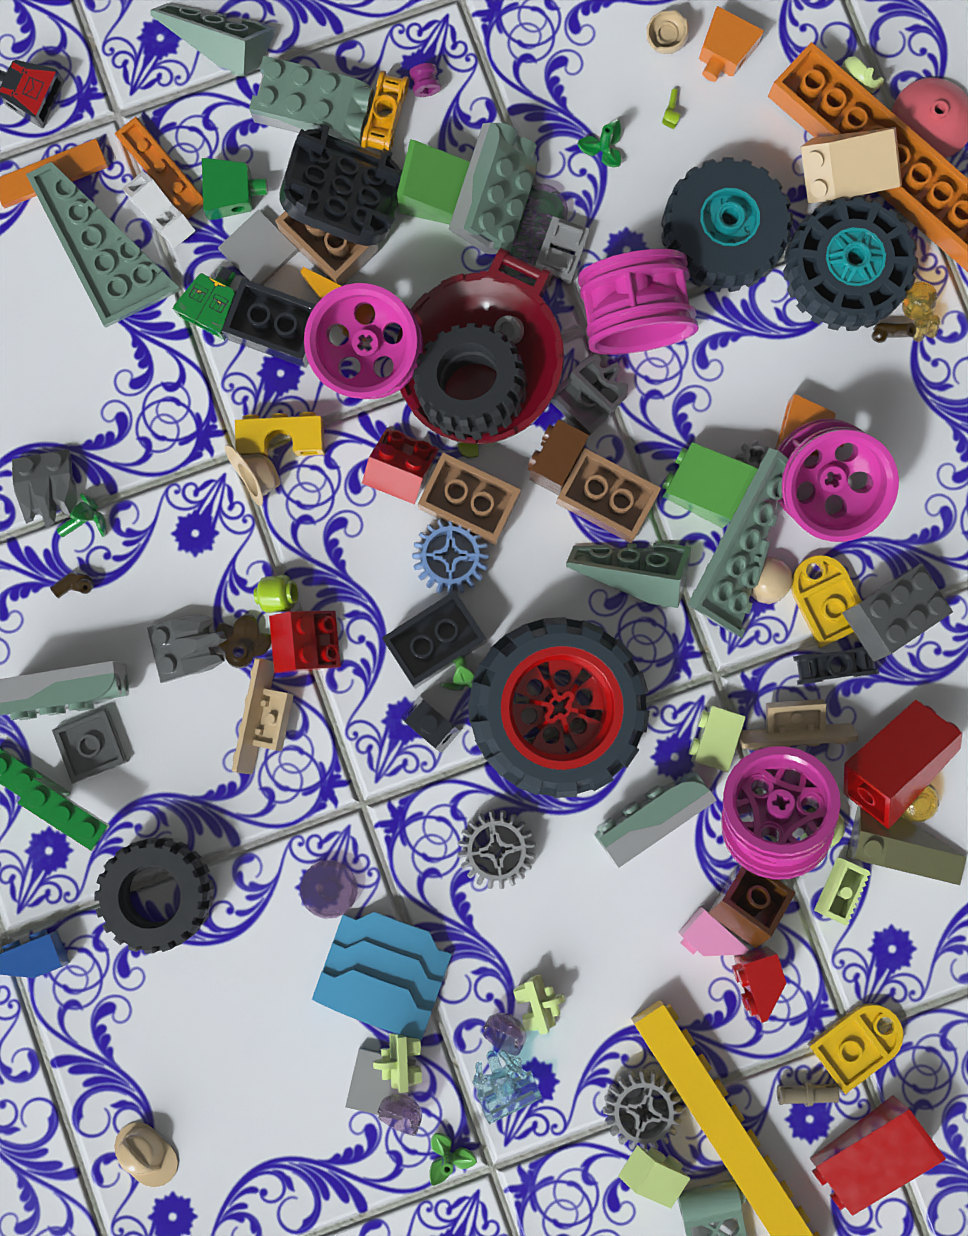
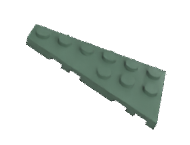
[26,162,181,328]
[687,448,788,638]

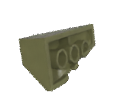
[846,806,966,885]

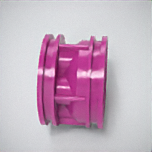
[578,249,699,355]
[304,283,423,399]
[777,419,899,542]

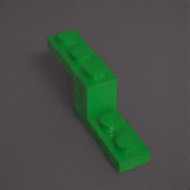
[0,747,110,851]

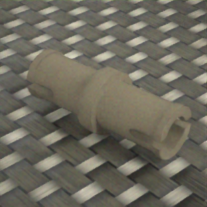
[776,1082,840,1107]

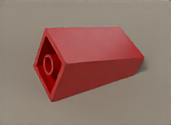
[844,700,963,829]
[810,1095,946,1216]

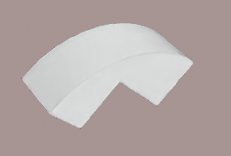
[122,171,195,249]

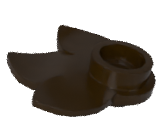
[216,613,271,668]

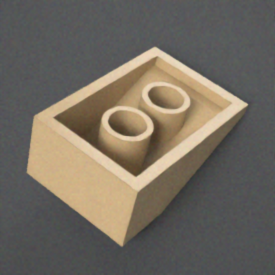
[801,127,902,204]

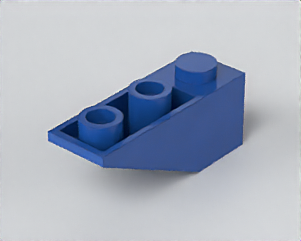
[0,929,70,978]

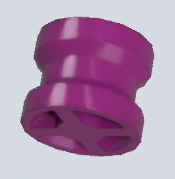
[409,63,441,97]

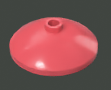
[891,78,968,159]

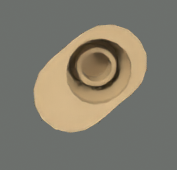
[224,445,280,506]
[114,1122,178,1187]

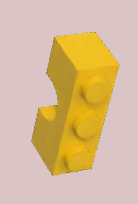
[235,412,325,458]

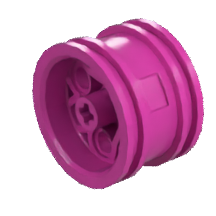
[721,746,841,879]

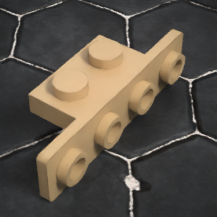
[232,658,294,774]
[739,699,858,751]

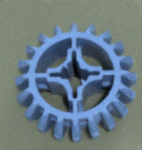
[412,519,490,594]

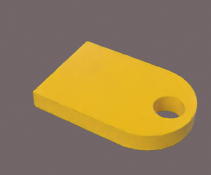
[791,555,861,648]
[807,1003,903,1095]

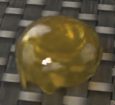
[901,783,939,822]

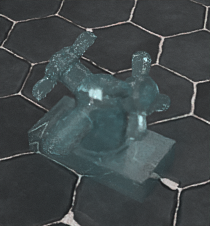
[472,1050,542,1124]

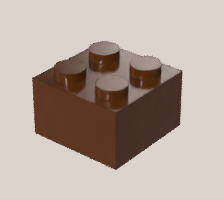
[527,419,589,496]
[708,865,796,949]

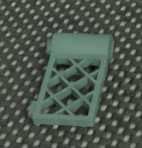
[678,1179,747,1236]

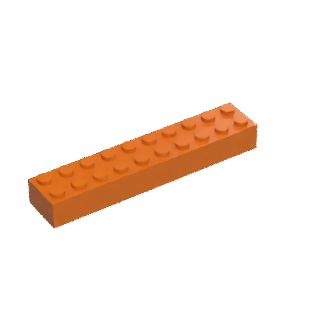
[767,42,968,272]

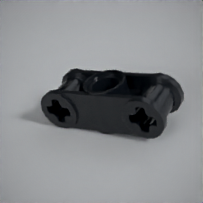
[793,646,880,685]

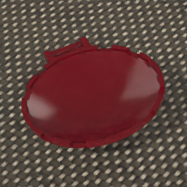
[396,247,564,444]

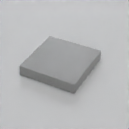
[218,210,298,285]
[345,1047,416,1121]

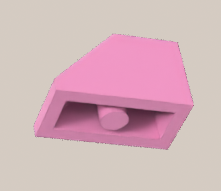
[678,907,749,956]

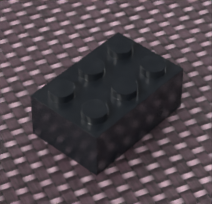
[222,278,316,368]
[382,591,487,689]

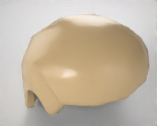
[646,10,689,54]
[751,557,793,604]

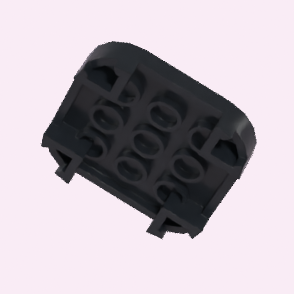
[279,124,403,246]

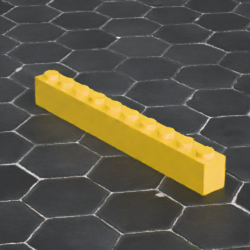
[631,1000,820,1236]

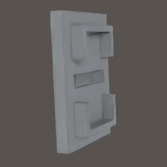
[535,216,590,286]

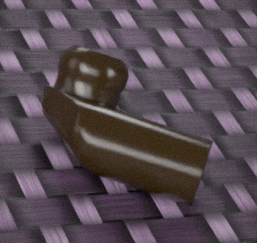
[871,322,916,343]
[50,572,94,599]

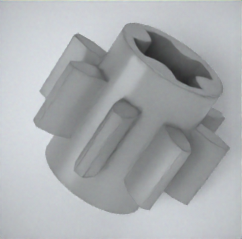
[735,440,769,469]

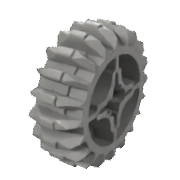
[458,810,536,889]
[603,1068,683,1150]

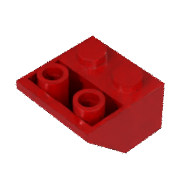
[362,428,439,505]
[269,610,341,673]
[732,946,787,1023]

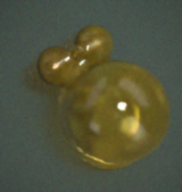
[902,281,941,342]

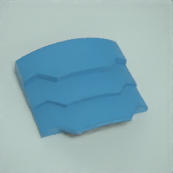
[311,911,452,1040]

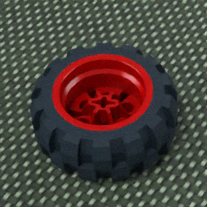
[468,617,650,798]

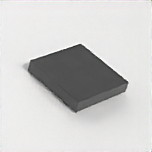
[52,709,128,784]

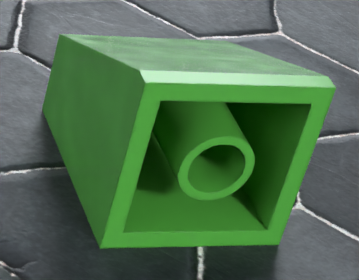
[397,139,470,225]
[662,442,758,529]

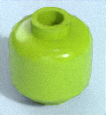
[253,575,299,613]

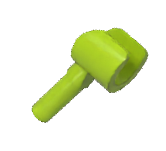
[662,88,681,129]

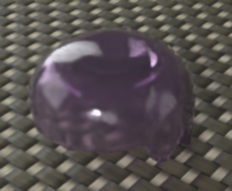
[483,1012,527,1056]
[377,1094,422,1136]

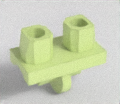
[513,974,566,1035]
[373,1033,422,1093]

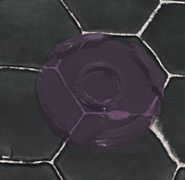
[300,860,358,919]

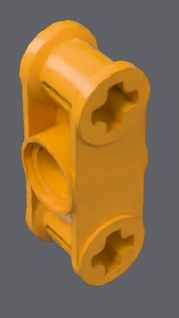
[361,70,409,152]

